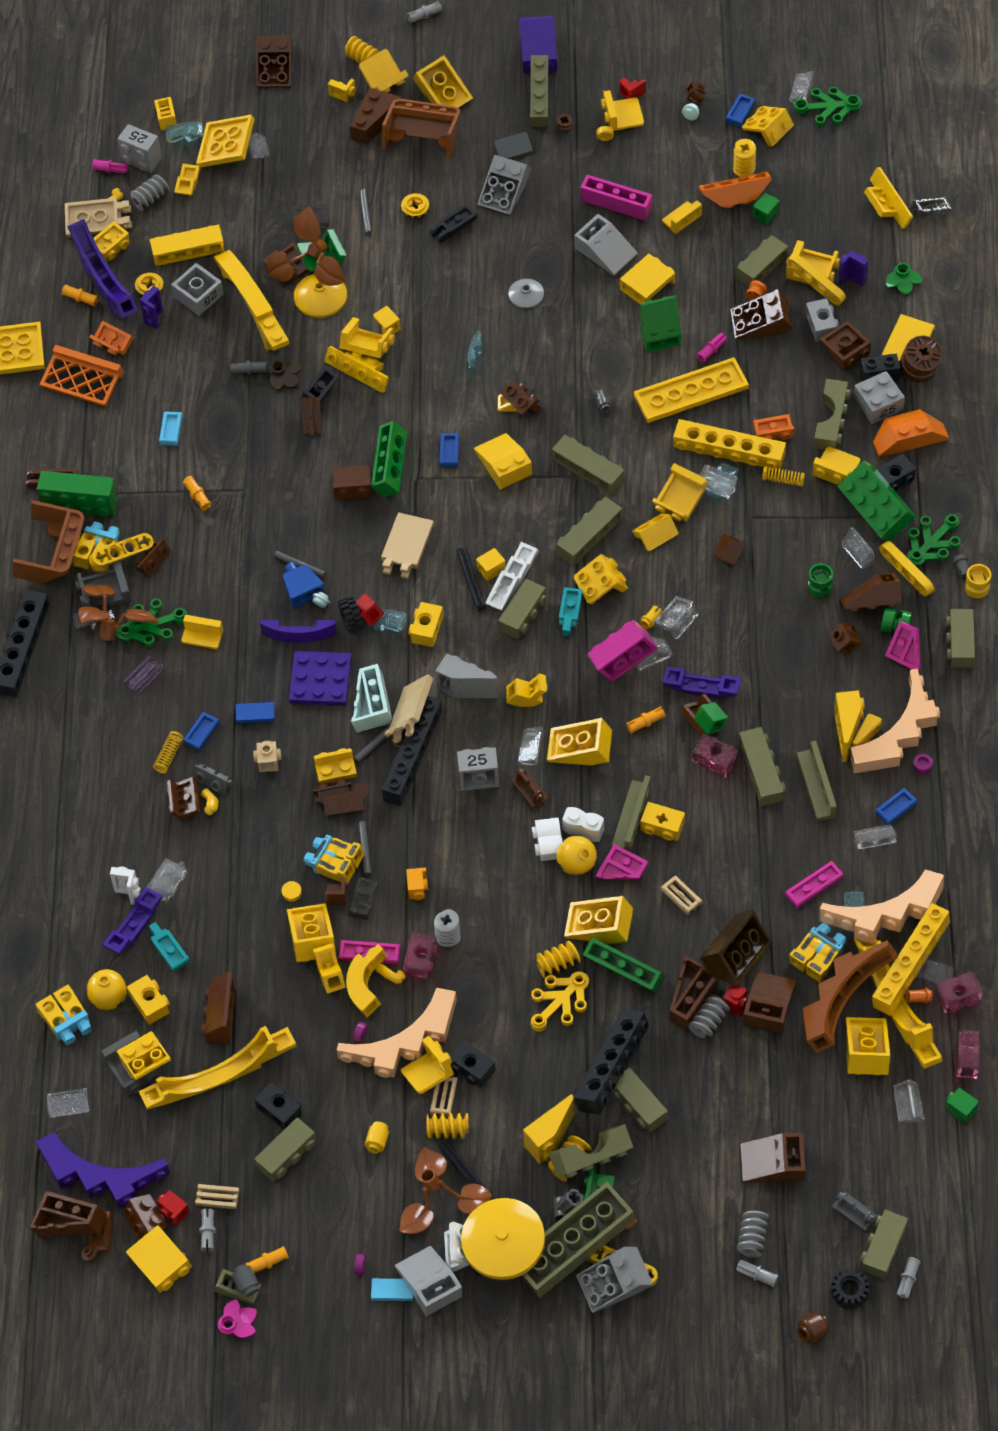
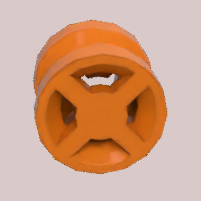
[745,280,767,301]

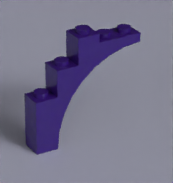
[67,219,139,318]
[36,1132,170,1208]

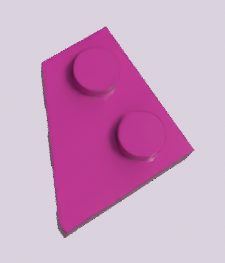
[885,621,920,671]
[596,844,649,880]

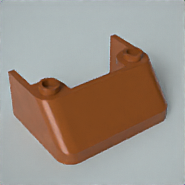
[382,99,460,159]
[13,500,84,583]

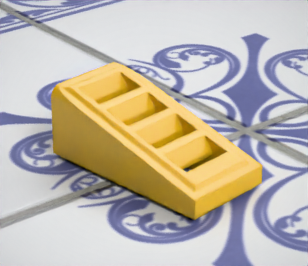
[154,97,177,130]
[852,713,882,747]

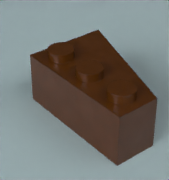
[349,88,402,144]
[670,955,719,1031]
[29,1191,107,1238]

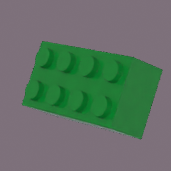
[837,460,916,542]
[37,471,118,517]

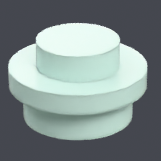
[682,103,699,121]
[312,592,330,608]

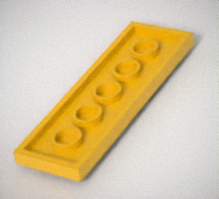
[634,357,749,423]

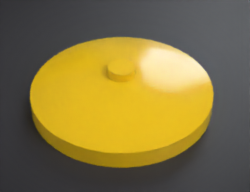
[461,1198,545,1280]

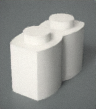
[562,807,604,842]
[532,818,562,861]

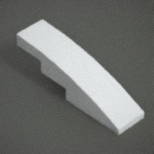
[485,542,539,611]

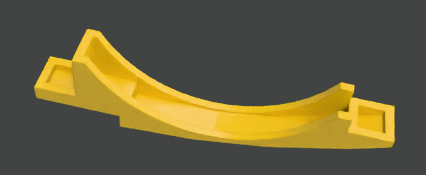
[214,250,289,351]
[854,938,942,1069]
[139,1026,297,1109]

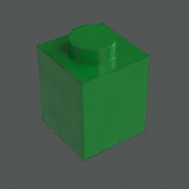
[753,193,780,225]
[694,702,728,735]
[945,1088,979,1124]

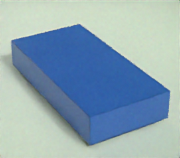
[725,94,755,127]
[439,433,459,467]
[236,702,275,724]
[183,712,220,752]
[875,788,918,826]

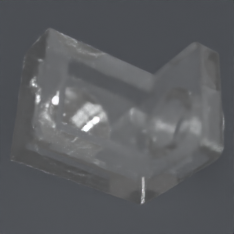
[248,133,270,160]

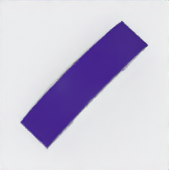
[260,620,337,643]
[662,666,741,698]
[102,887,162,955]

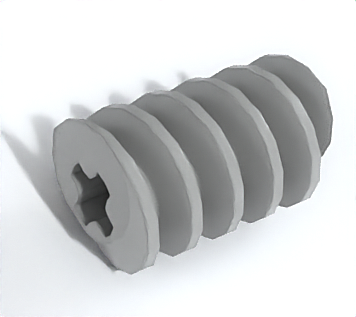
[130,175,170,211]
[434,909,461,947]
[688,994,730,1039]
[737,1211,769,1258]

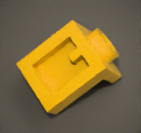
[328,79,356,102]

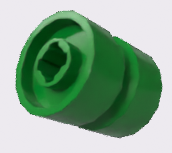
[808,563,833,598]
[881,607,912,633]

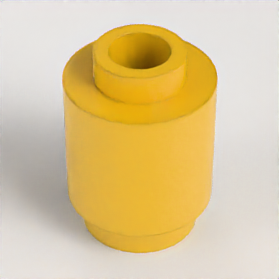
[364,1122,389,1154]

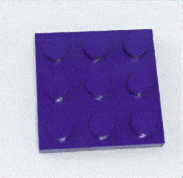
[289,651,352,706]

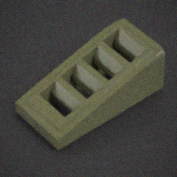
[214,1269,261,1304]

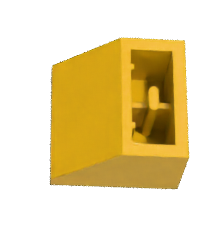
[117,1031,171,1080]

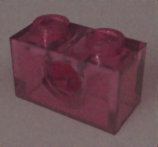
[692,734,738,777]
[403,932,438,980]
[935,971,983,1013]
[957,1030,980,1078]

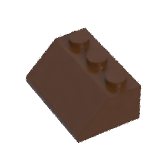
[202,972,236,1044]

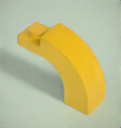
[346,944,388,1018]

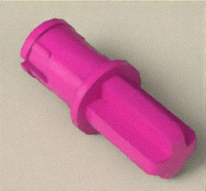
[92,159,128,174]
[696,333,727,363]

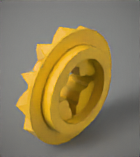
[401,194,429,218]
[135,273,163,295]

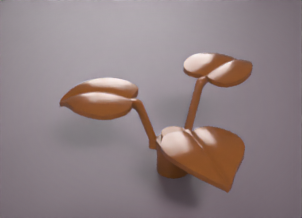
[267,207,346,286]
[78,584,158,641]
[399,1147,492,1234]

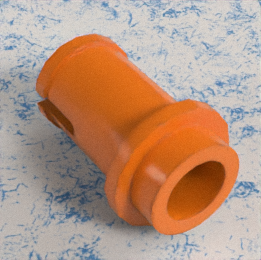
[905,988,932,1004]

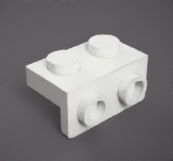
[110,867,141,905]
[444,1222,469,1272]

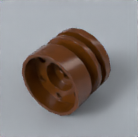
[899,335,943,383]

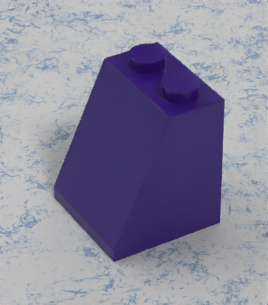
[519,16,558,73]

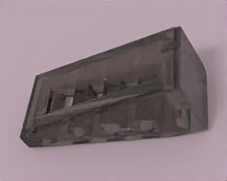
[910,197,952,222]

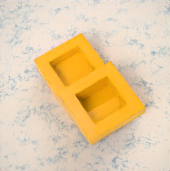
[174,164,201,196]

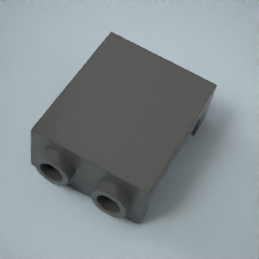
[75,561,131,610]
[101,1031,162,1096]

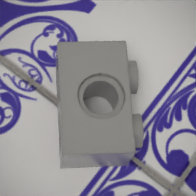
[806,299,839,342]

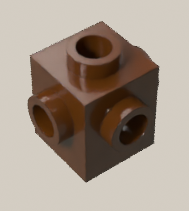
[829,623,862,655]

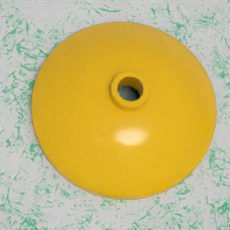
[294,274,347,318]

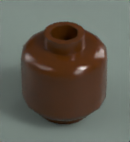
[797,1312,829,1344]

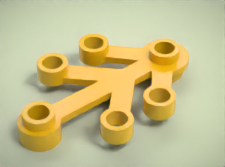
[531,972,589,1032]

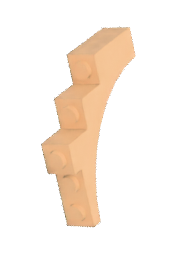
[850,669,940,773]
[820,870,944,944]
[337,988,457,1078]

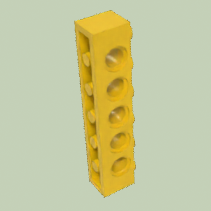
[673,419,786,470]
[872,903,950,1016]

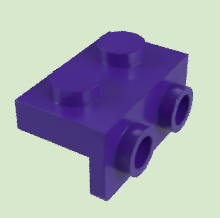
[838,250,869,287]
[140,286,163,329]

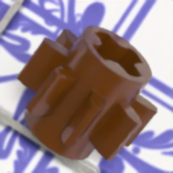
[685,81,707,104]

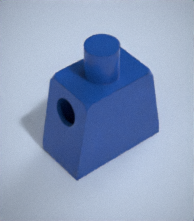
[282,562,325,608]

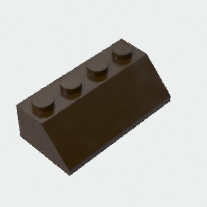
[700,910,772,986]

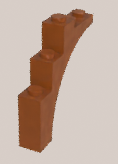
[803,940,898,1053]

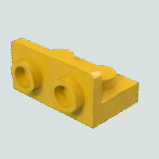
[93,221,130,263]
[314,748,357,785]

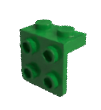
[296,229,346,271]

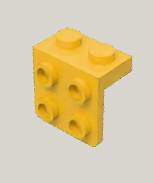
[359,49,409,93]
[601,90,644,131]
[742,106,794,147]
[812,447,860,485]
[574,554,628,604]
[401,1036,454,1094]

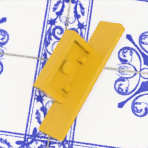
[864,167,913,229]
[324,346,389,393]

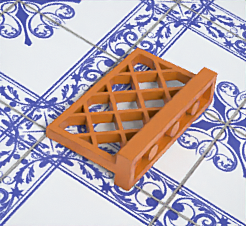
[39,345,124,407]

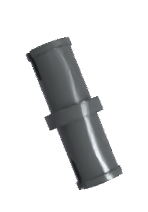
[230,360,268,375]

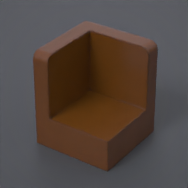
[714,533,745,565]
[325,878,347,905]

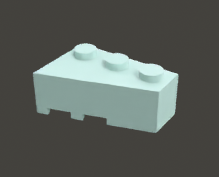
[351,664,392,733]

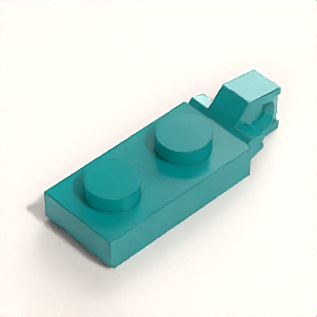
[559,587,583,637]
[149,922,190,972]

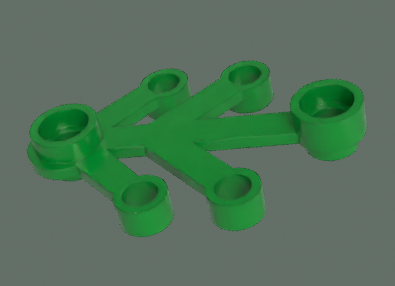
[794,87,862,127]
[907,514,961,567]
[116,598,187,647]

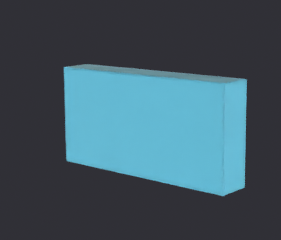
[159,411,183,446]
[371,1278,413,1301]

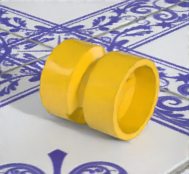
[965,564,991,599]

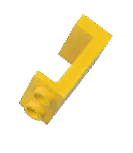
[786,240,840,284]
[620,254,675,304]
[339,317,395,358]
[652,463,708,523]
[126,1225,192,1293]

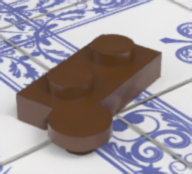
[323,783,369,816]
[81,1211,113,1262]

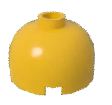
[556,836,597,875]
[87,969,127,1010]

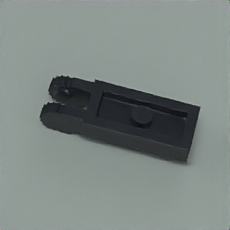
[429,203,478,243]

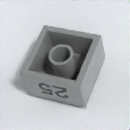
[117,124,162,173]
[171,263,224,316]
[854,371,905,424]
[457,747,499,791]

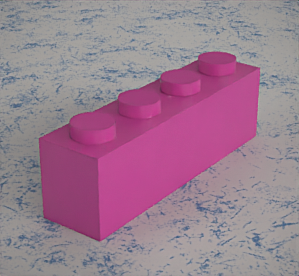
[580,175,653,221]

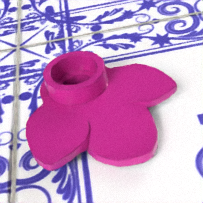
[218,1299,257,1338]

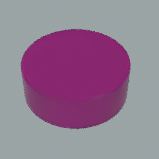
[913,754,933,774]
[353,1022,368,1043]
[354,1253,366,1275]

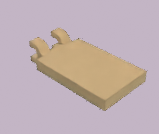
[65,198,132,238]
[381,512,434,579]
[385,674,434,744]

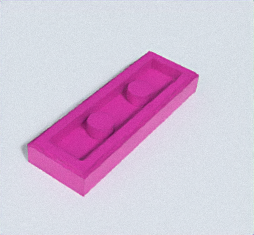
[785,861,844,909]
[339,940,400,965]

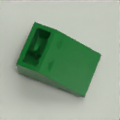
[640,295,681,353]

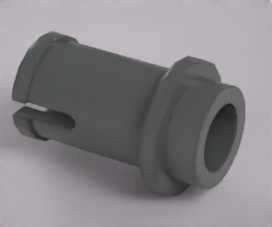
[594,389,612,413]
[953,554,969,580]

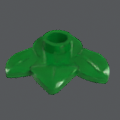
[886,263,922,295]

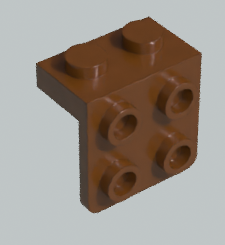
[333,465,372,500]

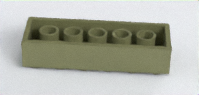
[521,1182,636,1298]

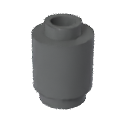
[232,1264,259,1297]

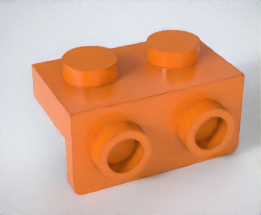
[89,321,134,356]
[753,414,795,440]

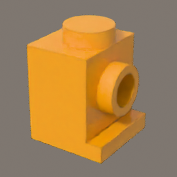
[406,868,428,900]

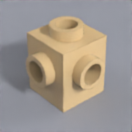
[253,741,281,773]

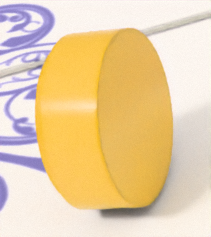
[596,126,614,141]
[282,881,302,902]

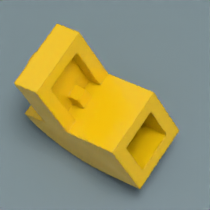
[506,673,547,707]
[313,943,346,994]

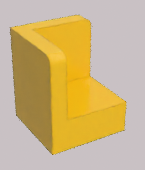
[373,306,401,335]
[476,548,506,582]

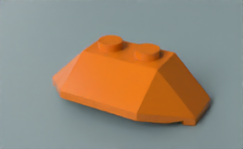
[699,171,771,208]
[873,409,949,458]

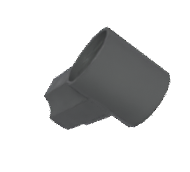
[554,1189,583,1221]

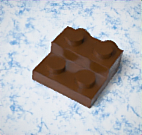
[820,320,871,369]

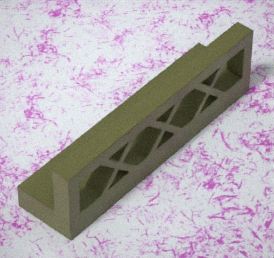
[797,741,837,822]
[611,775,651,852]

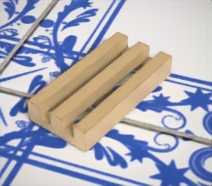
[661,875,702,915]
[430,1077,458,1117]
[195,1184,239,1209]

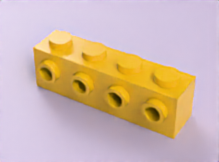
[150,225,225,266]

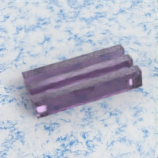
[123,655,163,694]

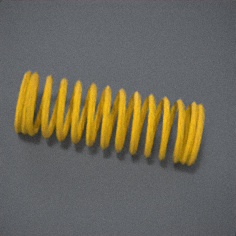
[762,466,805,487]
[153,731,183,773]

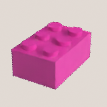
[587,620,658,682]

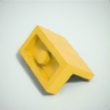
[662,200,702,234]
[632,513,678,551]
[181,615,223,650]

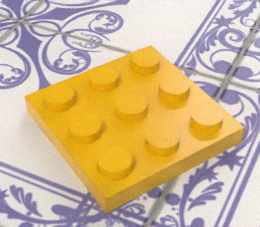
[196,114,255,168]
[0,322,45,375]

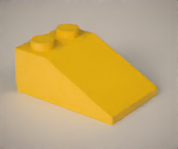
[413,55,473,108]
[474,433,532,489]
[834,690,864,762]
[547,718,612,766]
[564,896,633,944]
[287,903,336,962]
[846,1017,890,1075]
[523,1094,575,1164]

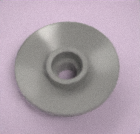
[508,279,544,309]

